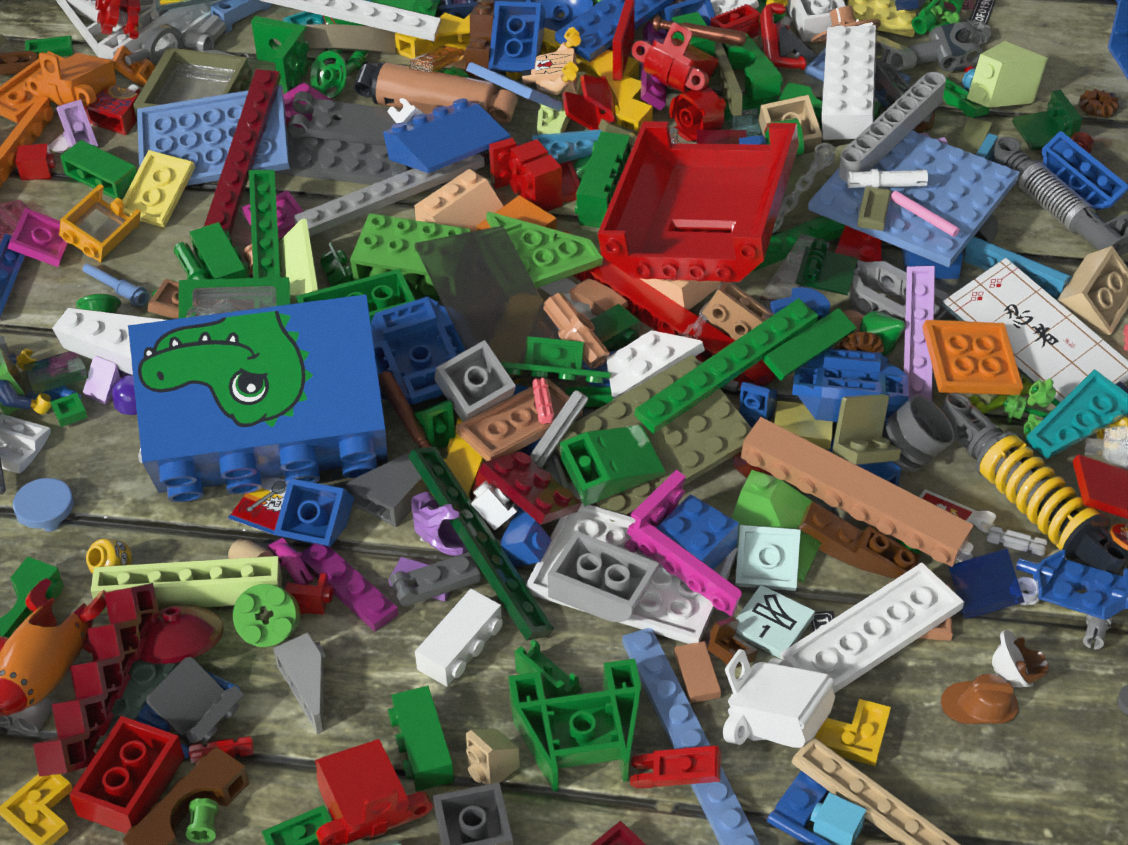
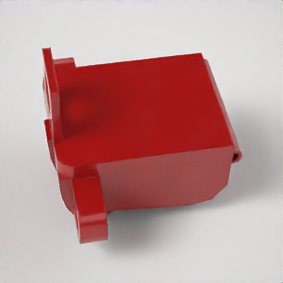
[632,23,719,93]
[315,739,433,845]

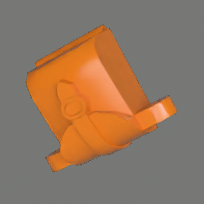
[27,52,116,109]

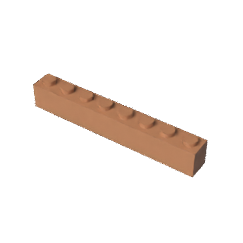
[741,417,974,567]

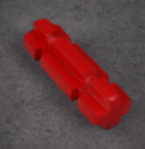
[189,736,254,763]

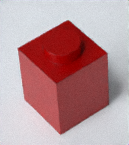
[16,144,56,181]

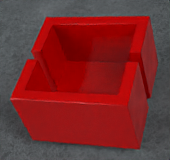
[509,139,563,212]

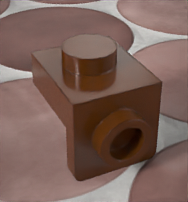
[707,617,758,668]

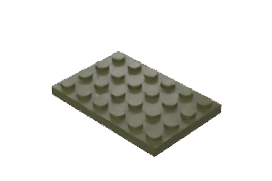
[555,354,752,522]

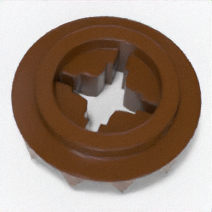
[1079,88,1118,117]
[839,332,884,353]

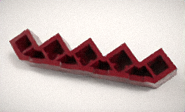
[33,583,159,777]

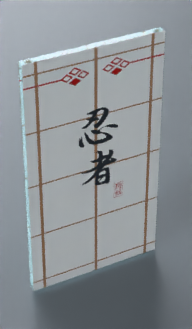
[941,258,1128,402]

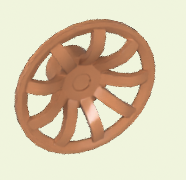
[812,6,881,44]

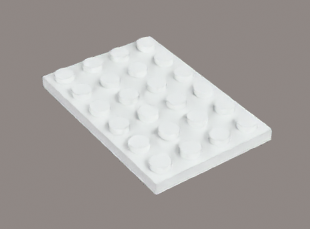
[526,503,738,644]

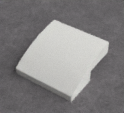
[0,414,51,474]

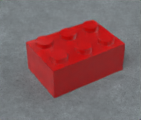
[69,716,184,834]

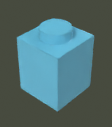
[810,793,866,845]

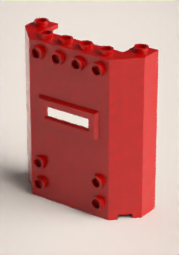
[598,121,799,282]

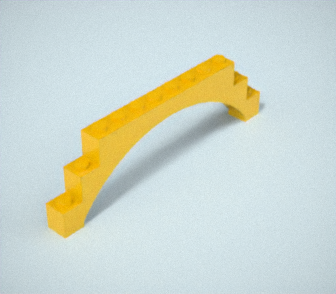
[395,13,653,132]

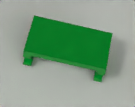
[515,639,582,699]

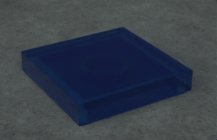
[948,548,1025,619]

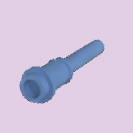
[83,263,149,307]

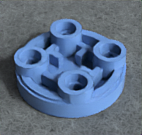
[13,478,74,532]

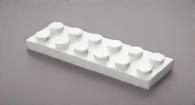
[780,563,964,693]

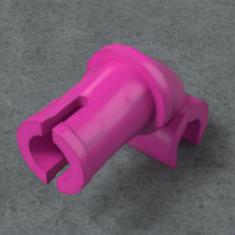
[267,538,314,585]

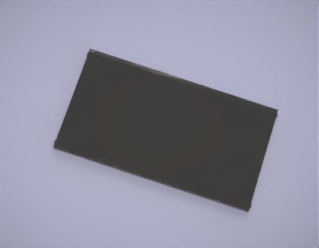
[415,226,561,381]

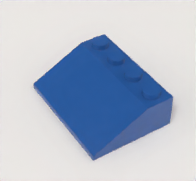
[383,98,511,173]

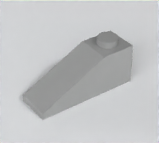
[273,633,326,734]

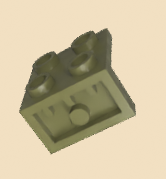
[832,394,901,465]

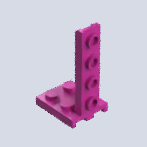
[624,470,742,617]

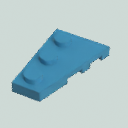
[532,129,602,164]

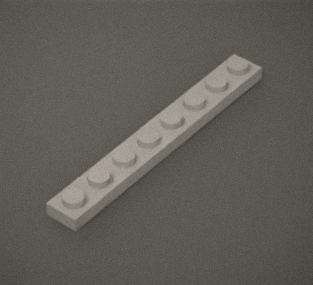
[294,153,485,237]

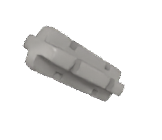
[987,525,1047,556]

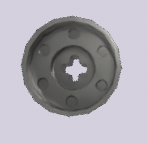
[881,395,955,473]

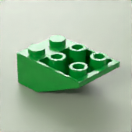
[560,425,666,507]

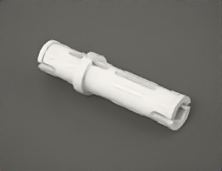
[847,169,928,188]

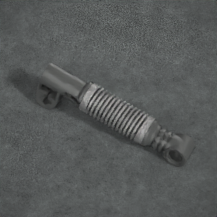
[992,136,1128,256]

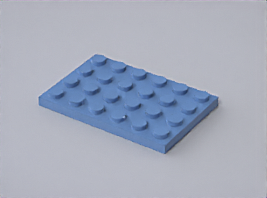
[137,85,290,186]

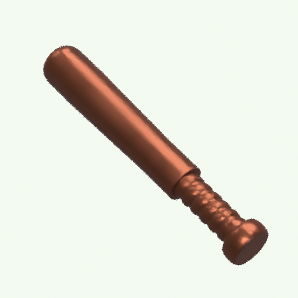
[653,16,746,46]
[378,371,431,448]

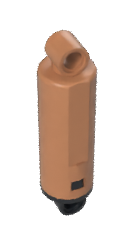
[353,62,519,124]

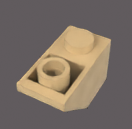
[466,729,520,785]

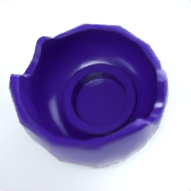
[112,375,137,415]

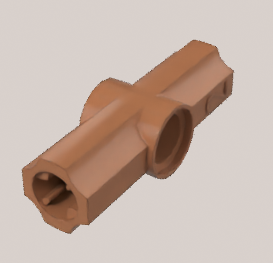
[543,292,610,369]

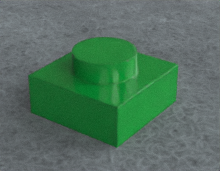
[50,392,88,427]

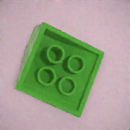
[731,470,821,583]

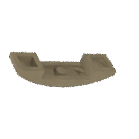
[304,24,396,55]

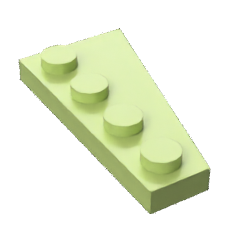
[537,72,587,135]

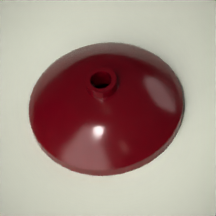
[139,605,224,664]

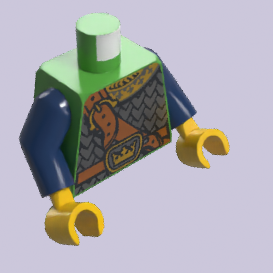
[0,348,51,415]

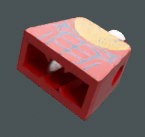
[85,84,141,136]

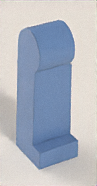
[211,0,272,33]

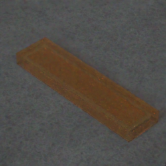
[409,45,465,73]

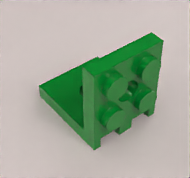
[251,16,312,94]

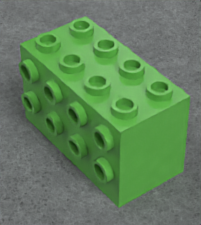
[350,213,475,311]

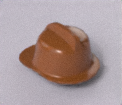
[941,673,1019,724]

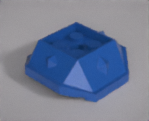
[371,297,476,405]
[792,348,909,422]

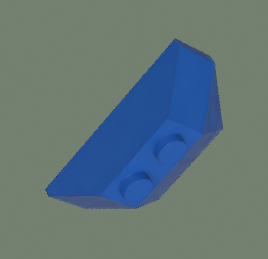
[1042,131,1128,211]

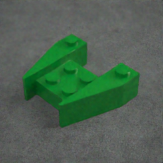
[508,659,641,792]

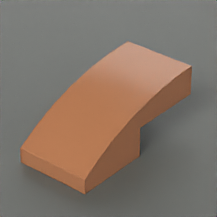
[569,278,628,315]

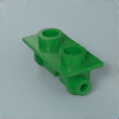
[320,242,354,287]

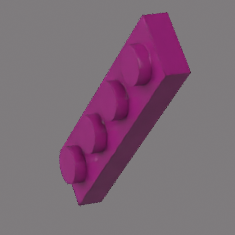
[301,544,398,631]

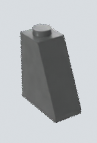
[346,452,429,527]

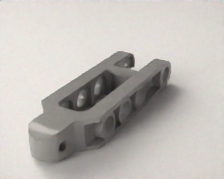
[848,260,964,337]

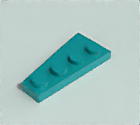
[1025,369,1128,459]

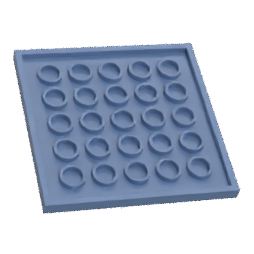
[808,130,1020,267]

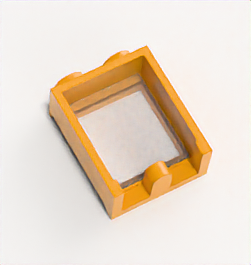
[59,184,141,263]

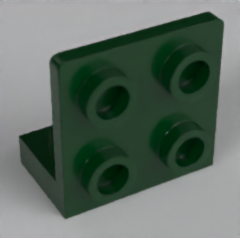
[1012,89,1082,151]

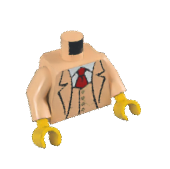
[522,27,581,96]

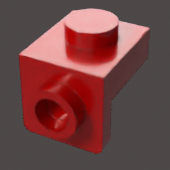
[285,573,333,615]

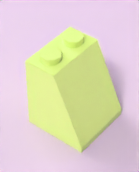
[967,41,1048,108]

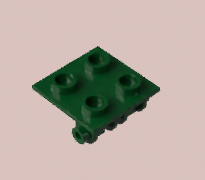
[795,238,858,296]

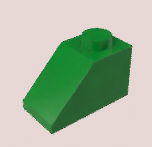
[414,400,455,450]

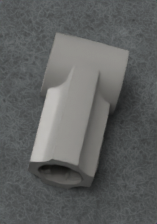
[183,15,226,52]

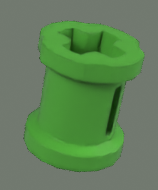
[186,798,219,843]

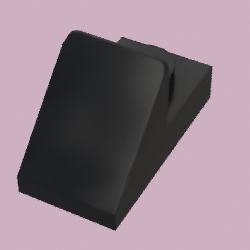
[776,21,817,62]

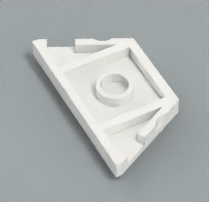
[606,330,705,400]

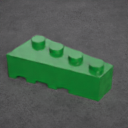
[575,131,631,228]

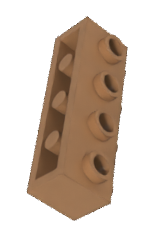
[702,282,794,379]

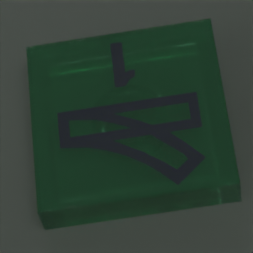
[24,351,89,394]

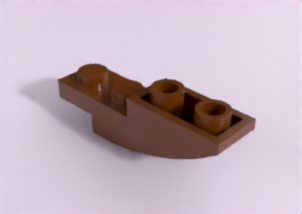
[798,501,920,579]

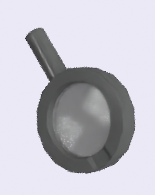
[125,24,183,66]

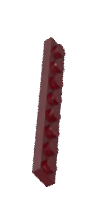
[204,69,281,234]

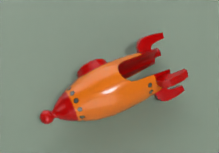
[0,578,107,716]

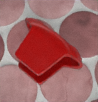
[562,74,616,130]

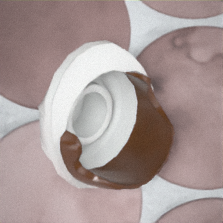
[992,630,1049,687]

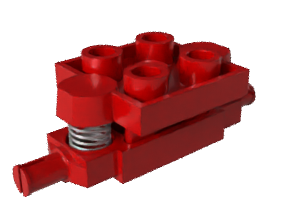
[95,0,141,39]

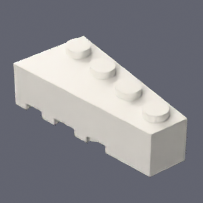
[52,308,165,375]

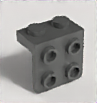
[146,657,244,746]

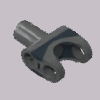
[908,22,983,72]

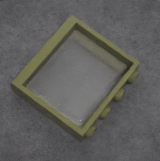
[133,47,252,123]

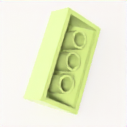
[278,219,318,304]

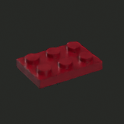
[479,451,582,525]

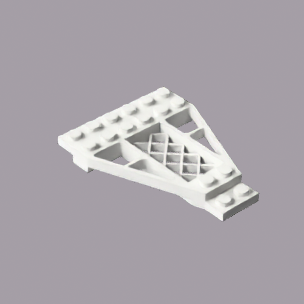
[56,0,221,60]

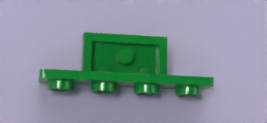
[500,336,611,383]

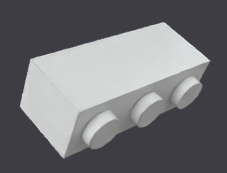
[415,589,503,687]

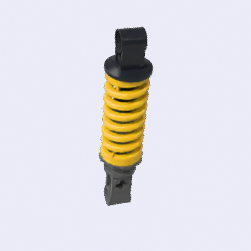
[941,393,1128,576]

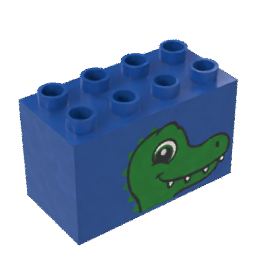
[128,295,388,502]

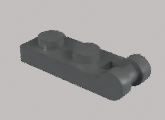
[390,552,481,606]

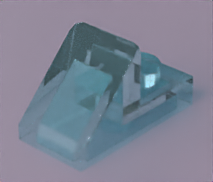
[726,108,763,137]

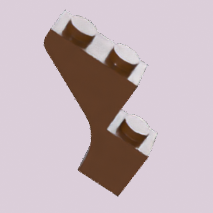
[465,0,495,77]

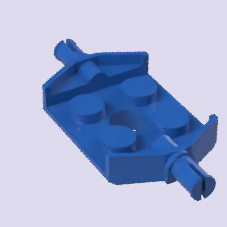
[1016,549,1128,620]

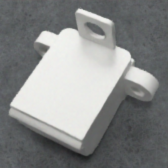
[723,649,835,748]

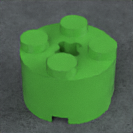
[233,584,300,647]

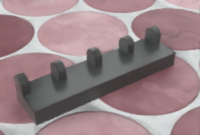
[875,61,933,122]

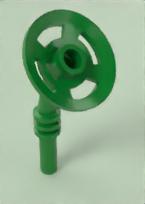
[310,51,369,99]

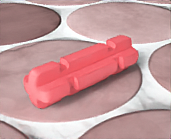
[532,378,554,425]

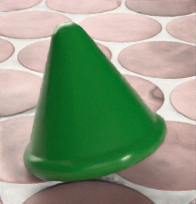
[75,294,121,314]
[860,311,905,355]

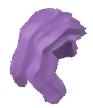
[411,492,469,556]

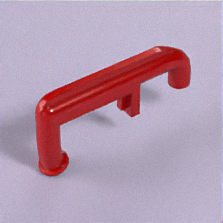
[760,3,806,70]

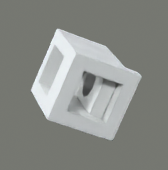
[471,481,519,530]

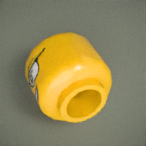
[86,538,132,574]

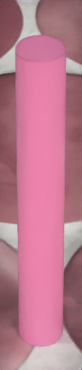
[890,191,960,237]

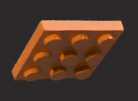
[922,320,1023,395]

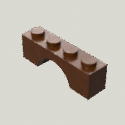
[122,747,249,845]

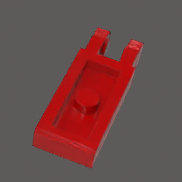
[630,745,721,789]

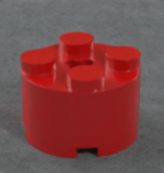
[669,87,726,141]

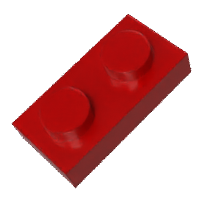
[489,138,516,189]

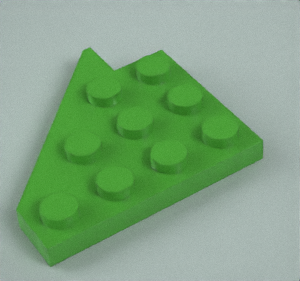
[472,212,603,299]

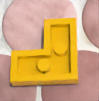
[814,699,891,766]
[0,774,73,845]

